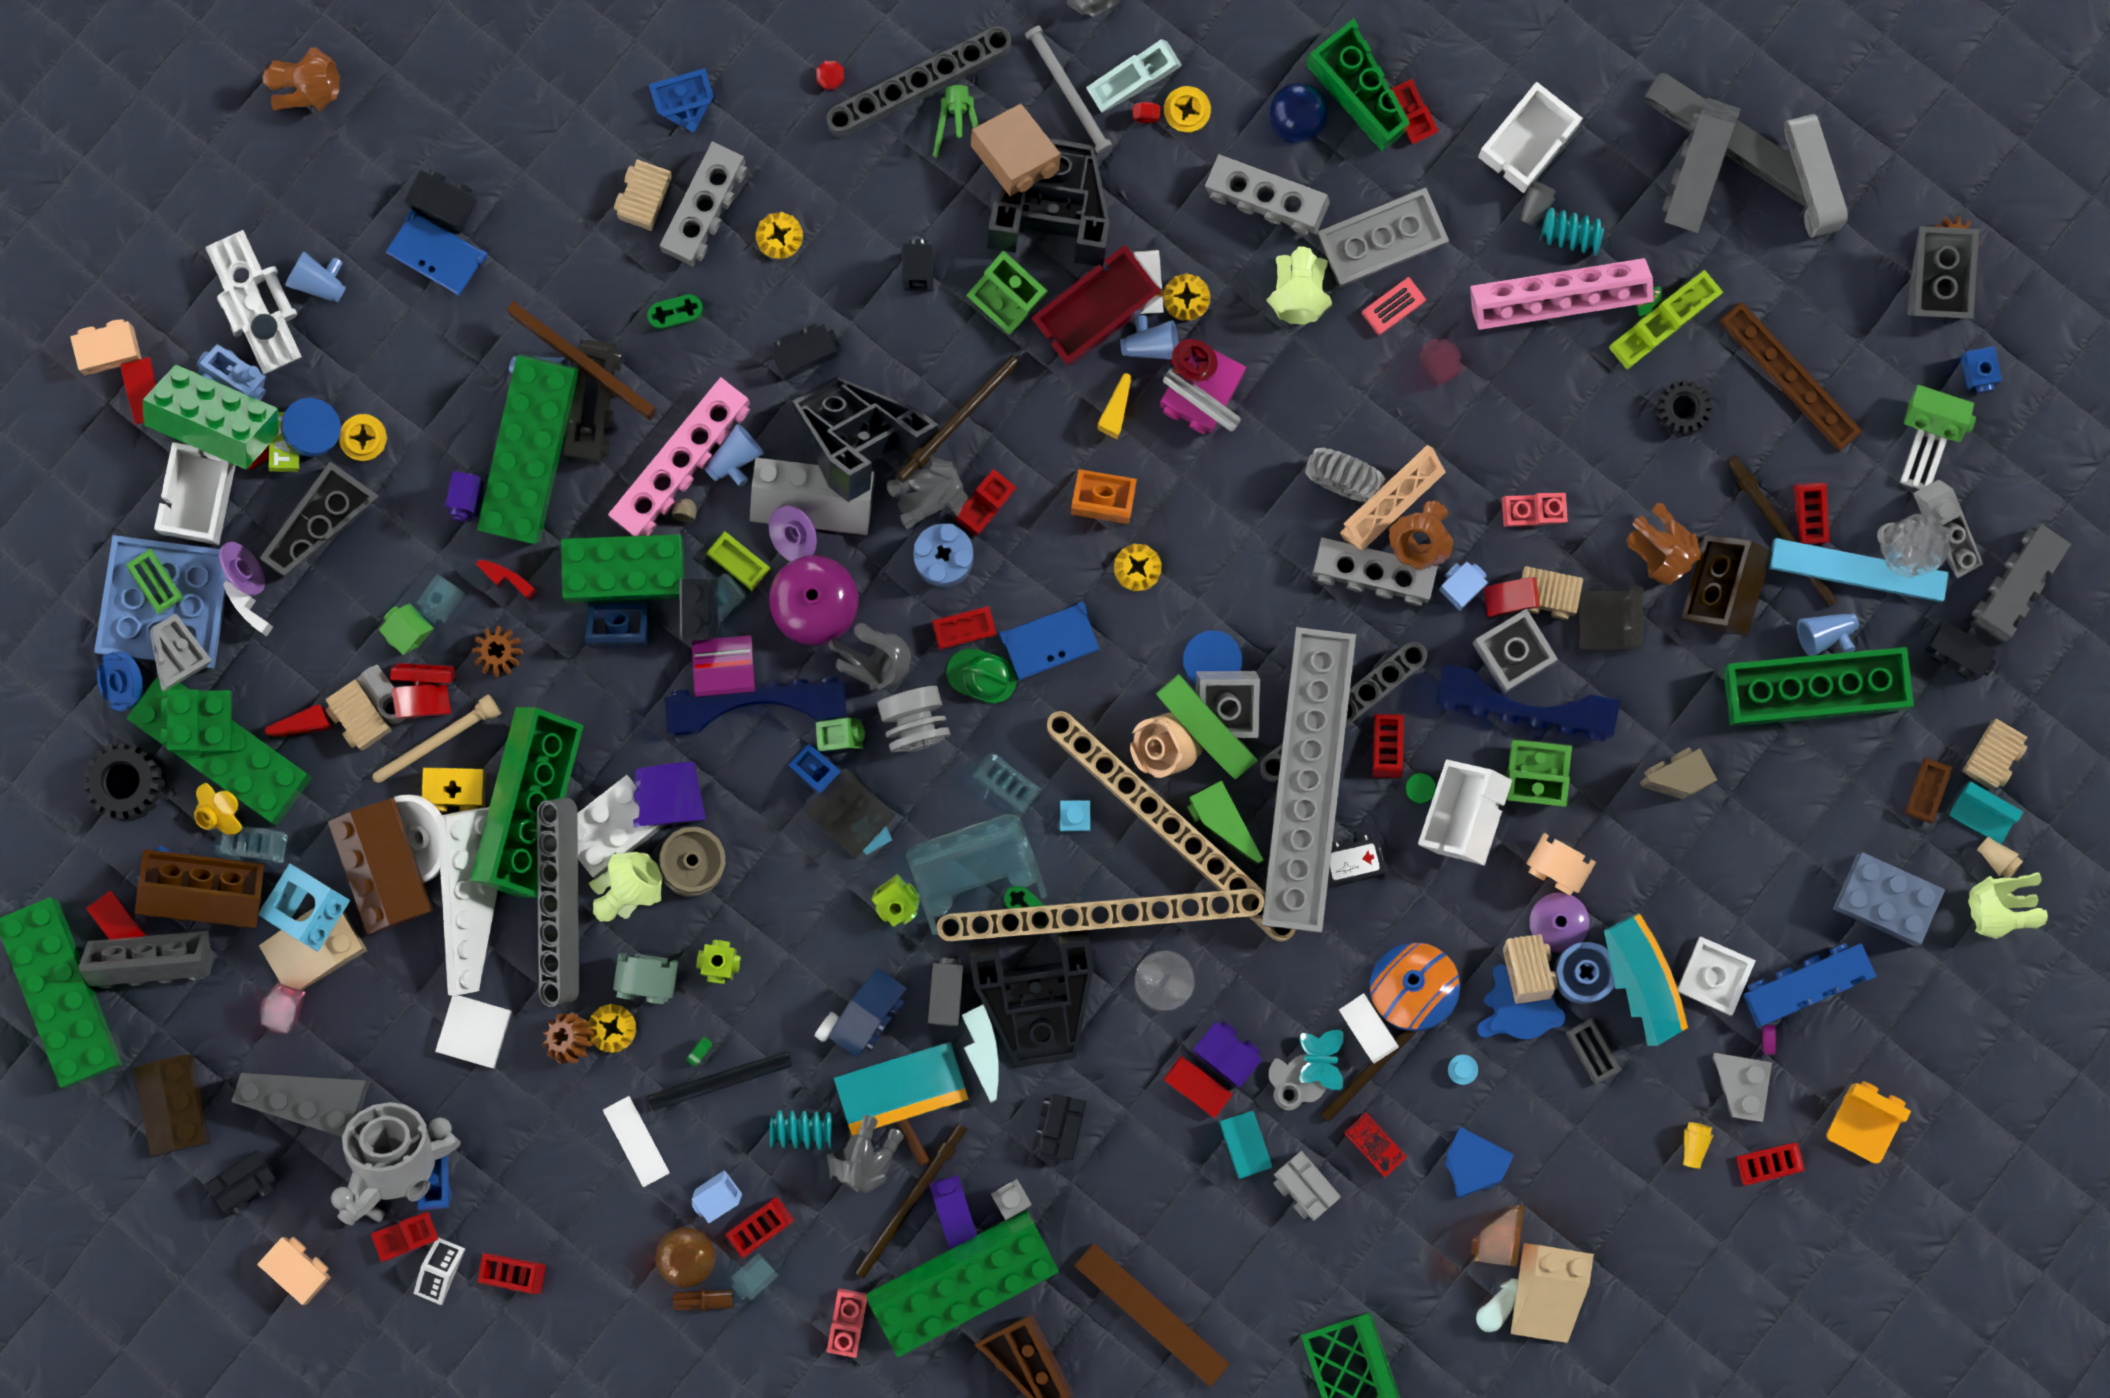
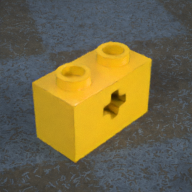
[422,768,487,812]

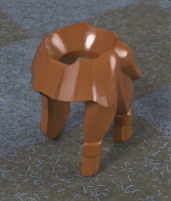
[263,47,340,112]
[1389,500,1454,570]
[1626,503,1701,586]

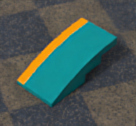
[1604,914,1688,1046]
[834,1042,969,1136]

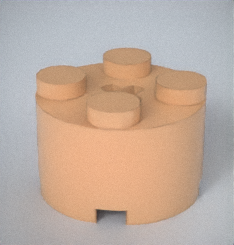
[1130,712,1203,778]
[1526,833,1596,896]

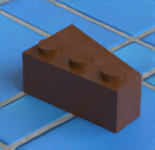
[974,1313,1074,1398]

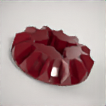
[1170,339,1218,384]

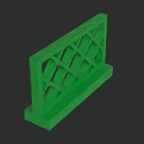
[1301,1312,1400,1398]

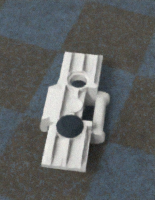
[205,230,302,375]

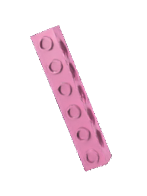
[1470,258,1654,330]
[608,377,750,536]

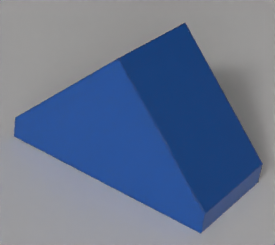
[788,744,842,797]

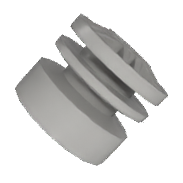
[877,686,951,753]

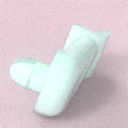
[1476,1278,1518,1332]

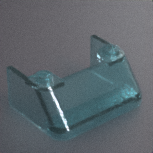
[906,814,1047,935]

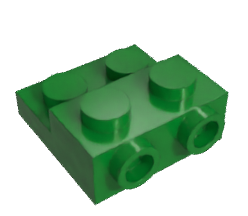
[161,690,232,753]

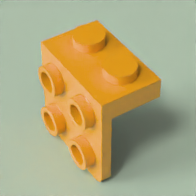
[1826,1081,1911,1164]

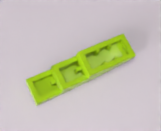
[1609,270,1723,370]

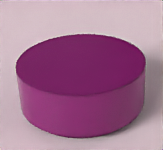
[1762,1024,1776,1055]

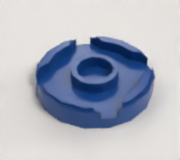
[280,398,341,457]
[1183,630,1242,685]
[97,651,143,712]

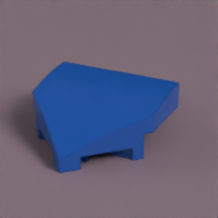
[649,68,714,133]
[1445,1127,1514,1199]

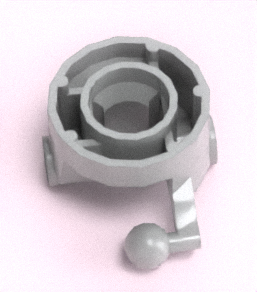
[331,1102,461,1219]

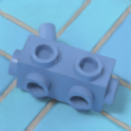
[197,344,266,401]

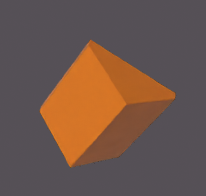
[1071,469,1137,524]

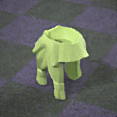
[1266,247,1332,325]
[589,852,663,922]
[1968,872,2048,939]

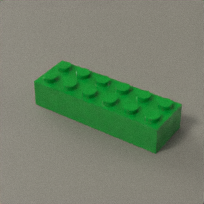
[477,354,580,544]
[1723,647,1914,727]
[126,676,312,826]
[470,707,584,898]
[0,897,123,1089]
[865,1209,1059,1357]

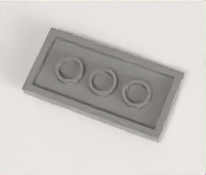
[1317,188,1449,287]

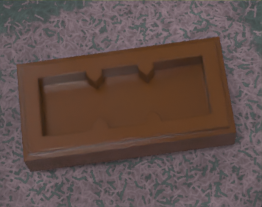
[1903,757,1953,824]

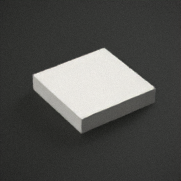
[1677,936,1756,1016]
[435,995,512,1069]

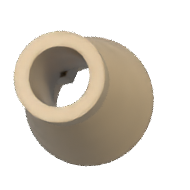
[1977,836,2023,878]

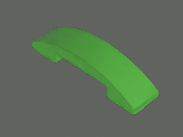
[1156,674,1258,780]

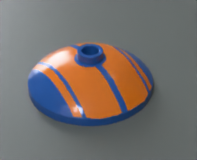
[1370,943,1460,1031]

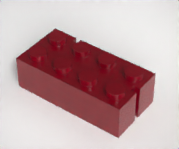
[1031,245,1165,367]

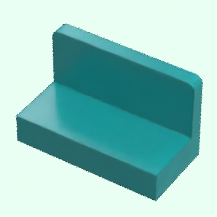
[1949,782,2024,844]
[1219,1111,1272,1179]

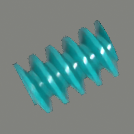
[1539,207,1604,256]
[770,1110,832,1150]

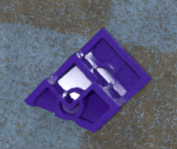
[633,762,706,828]

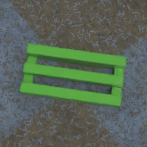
[126,548,184,615]

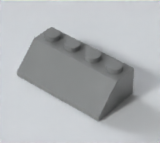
[750,458,875,536]

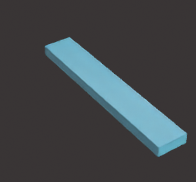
[1769,538,1948,603]

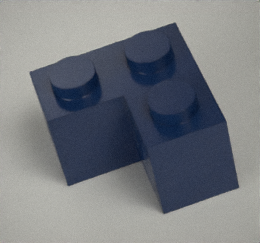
[828,967,907,1058]

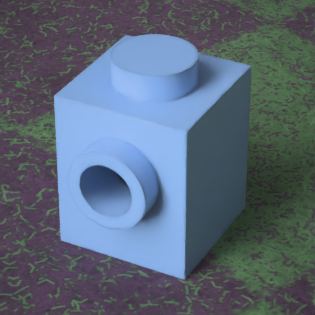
[1439,562,1488,611]
[691,1170,742,1223]

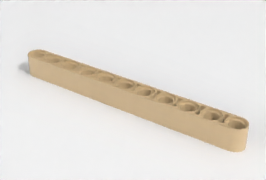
[1047,711,1296,942]
[937,888,1265,941]

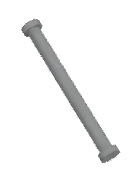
[1025,26,1112,154]

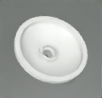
[394,795,441,883]

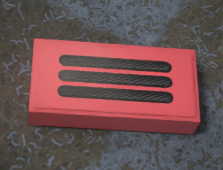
[1361,277,1427,336]

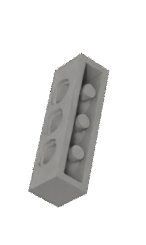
[659,141,747,267]
[1205,154,1330,235]
[1312,537,1438,606]

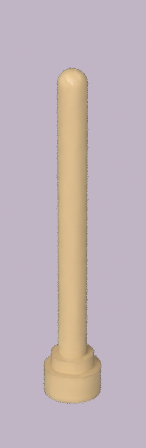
[372,694,501,783]

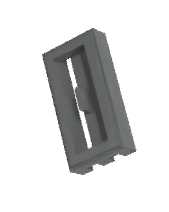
[1565,1018,1622,1085]

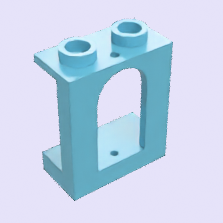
[258,863,350,952]

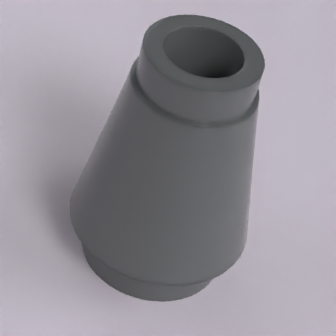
[1520,181,1556,227]

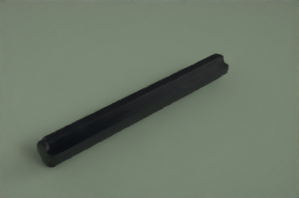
[647,1051,792,1111]

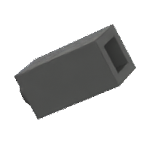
[928,958,964,1027]

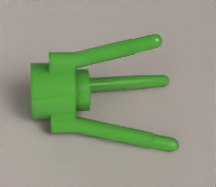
[933,85,979,158]

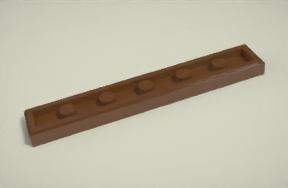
[507,301,657,421]
[1719,301,1862,452]
[1074,1243,1230,1387]

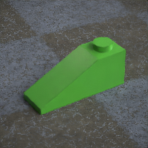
[1187,781,1263,865]

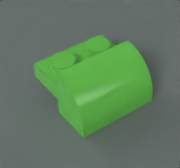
[966,251,1048,335]
[1506,739,1572,807]

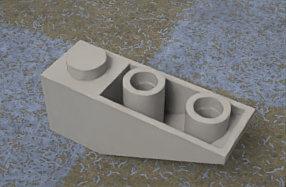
[1913,480,1983,578]

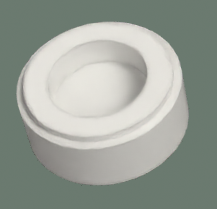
[814,1012,840,1042]

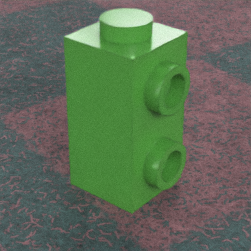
[1904,385,1976,443]

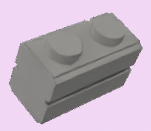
[1273,1151,1341,1221]

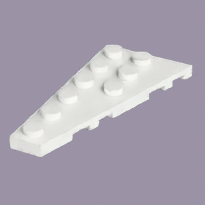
[437,807,498,996]

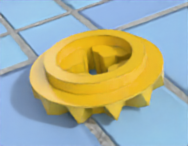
[1164,86,1211,134]
[756,212,803,259]
[1163,273,1210,321]
[339,414,387,462]
[1114,543,1161,591]
[588,1004,636,1053]

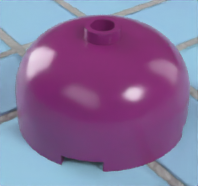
[769,555,859,646]

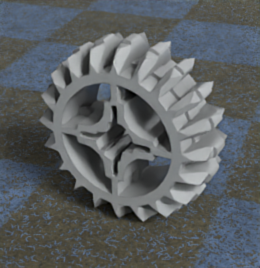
[1305,447,1385,503]

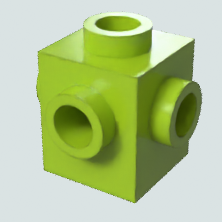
[871,874,920,927]
[696,940,741,984]

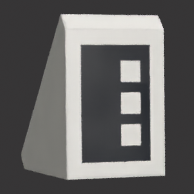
[413,1237,465,1305]

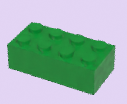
[143,364,278,470]
[561,534,684,603]

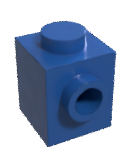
[1960,346,2002,394]

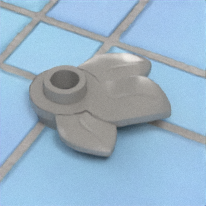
[1268,1054,1326,1110]

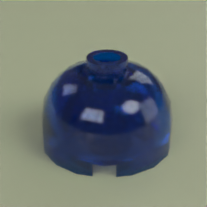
[1269,82,1328,142]

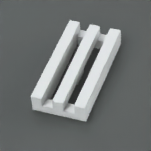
[1900,430,1947,490]

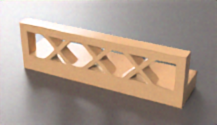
[1340,445,1446,551]

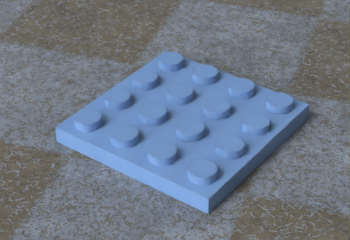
[94,535,228,669]

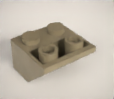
[1640,747,1717,800]

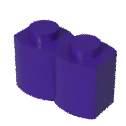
[445,471,485,523]
[1192,1021,1263,1088]

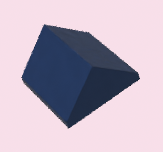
[585,601,649,648]

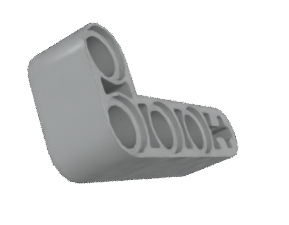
[1784,114,1848,238]

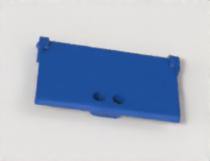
[386,209,488,296]
[999,601,1100,680]

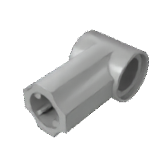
[356,664,406,724]

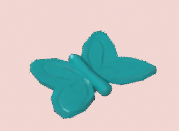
[1298,1030,1344,1090]

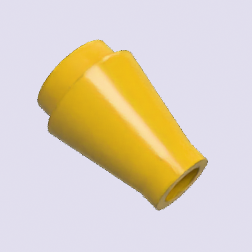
[1683,1122,1714,1168]

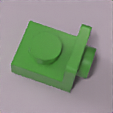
[816,718,865,752]

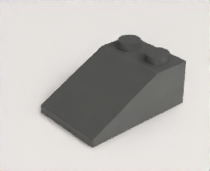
[1907,226,1979,319]

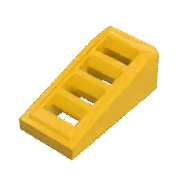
[1097,373,1131,439]

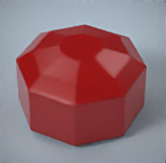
[817,61,844,90]
[1133,102,1160,123]

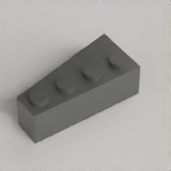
[1662,98,1741,233]
[260,462,380,578]
[1970,524,2071,645]
[231,1073,370,1137]

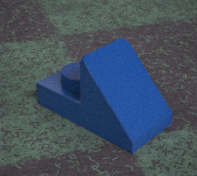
[418,1155,452,1210]

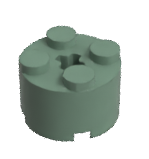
[613,953,678,1004]

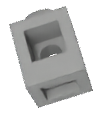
[991,1179,1032,1220]

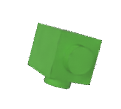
[379,603,434,655]

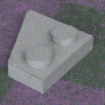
[150,614,212,692]
[1712,1053,1772,1122]

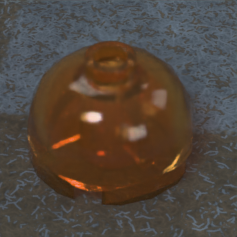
[655,1227,716,1288]

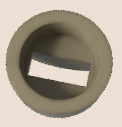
[672,498,697,523]

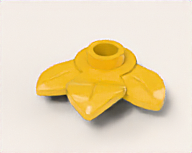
[194,783,242,835]

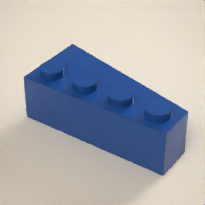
[1742,943,1877,1027]

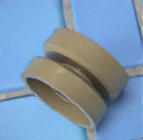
[658,827,726,897]

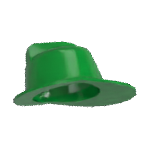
[946,648,1017,703]

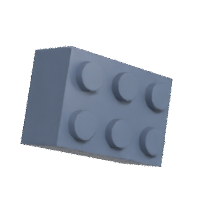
[1833,852,1945,946]

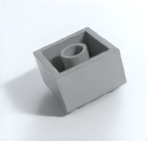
[1472,609,1558,694]
[1196,671,1260,738]

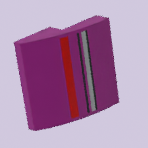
[692,635,755,697]

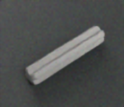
[1163,368,1241,431]

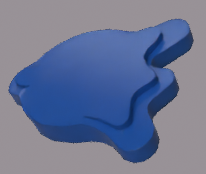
[1477,964,1565,1040]

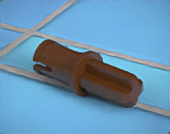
[673,1288,733,1312]

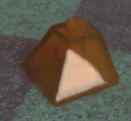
[1471,1205,1524,1267]

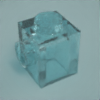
[416,574,465,623]

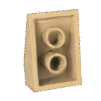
[259,908,367,997]
[1511,1243,1594,1343]

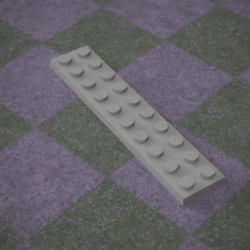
[1261,627,1356,933]

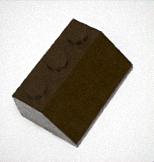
[1681,535,1772,636]
[134,1054,211,1157]

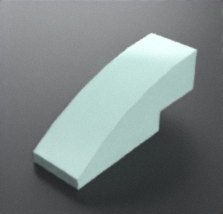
[1086,39,1182,113]
[962,1005,999,1103]

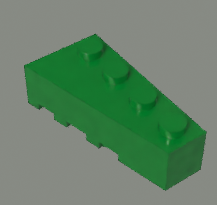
[1305,18,1410,152]

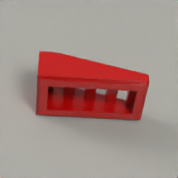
[1793,482,1830,544]
[265,704,332,738]
[1372,714,1404,778]
[1736,1142,1805,1186]
[725,1197,794,1259]
[477,1253,546,1294]

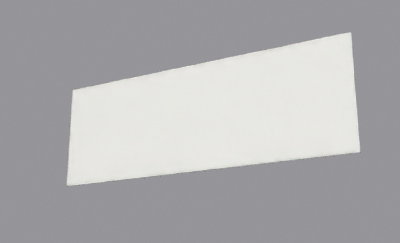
[603,1096,670,1187]

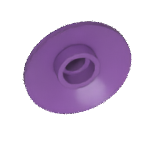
[769,505,817,561]
[219,542,265,596]
[1529,893,1590,953]

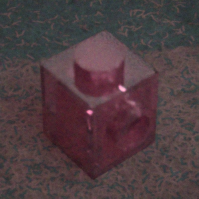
[1418,338,1464,388]
[259,983,306,1034]

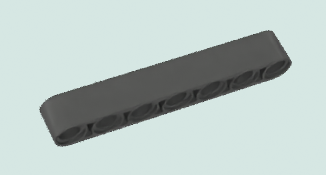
[827,26,1011,138]
[1643,73,1808,208]
[1260,642,1427,783]
[537,797,579,1007]

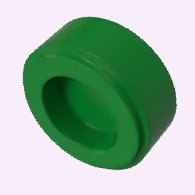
[1405,773,1436,804]
[686,1036,712,1066]

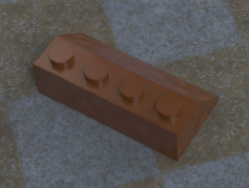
[328,798,433,935]
[135,849,264,928]

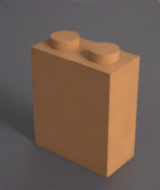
[971,104,1061,196]

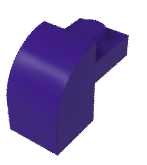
[930,1175,977,1249]

